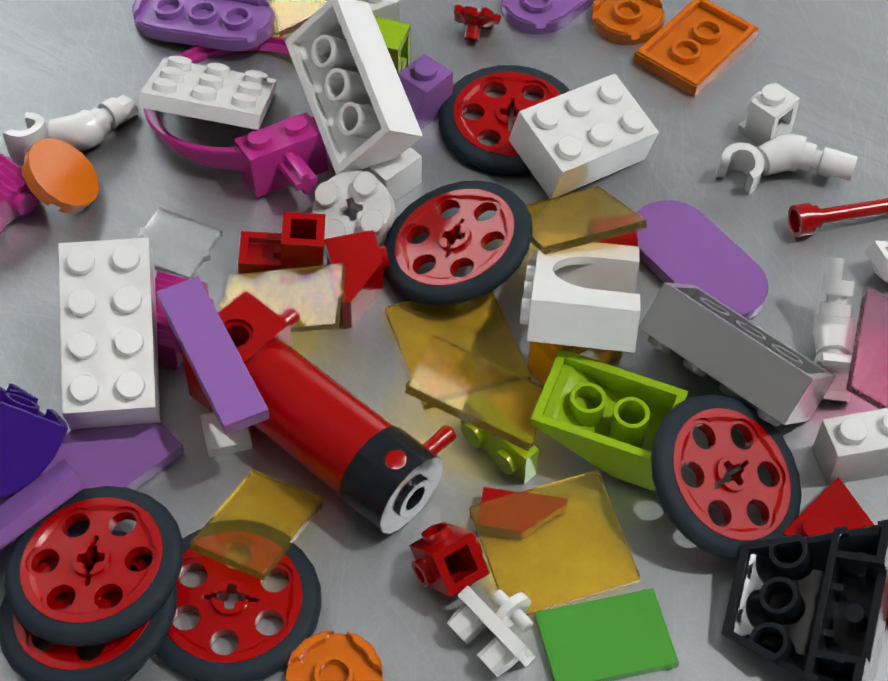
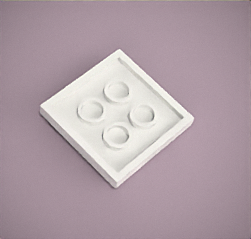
[138,56,277,130]

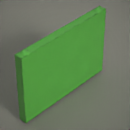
[534,588,679,681]

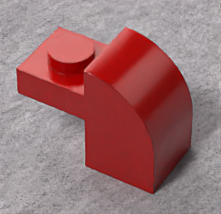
[238,212,326,287]

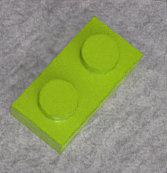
[461,395,539,484]

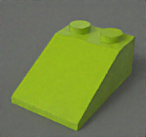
[530,348,688,491]

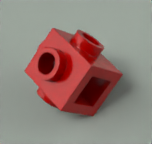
[409,522,490,597]

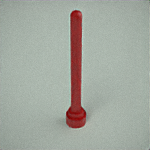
[788,198,888,237]

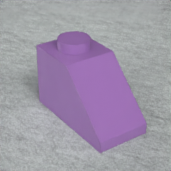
[398,54,453,130]

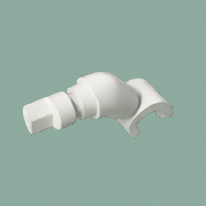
[3,94,141,164]
[716,134,858,194]
[812,256,855,403]

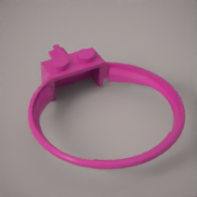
[143,36,329,198]

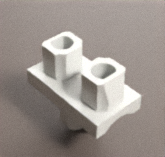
[447,585,535,677]

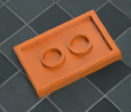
[633,0,759,97]

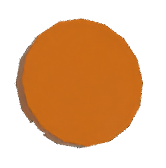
[592,0,665,45]
[21,138,99,214]
[286,630,383,681]

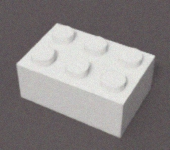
[508,73,659,200]

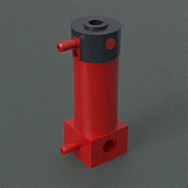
[181,291,456,534]

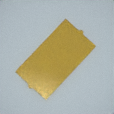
[219,263,346,332]

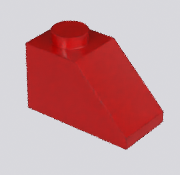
[324,230,389,329]

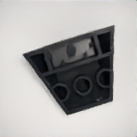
[721,519,888,681]

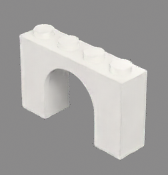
[520,236,641,353]

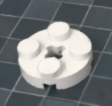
[312,170,395,244]

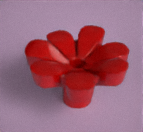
[453,4,501,42]

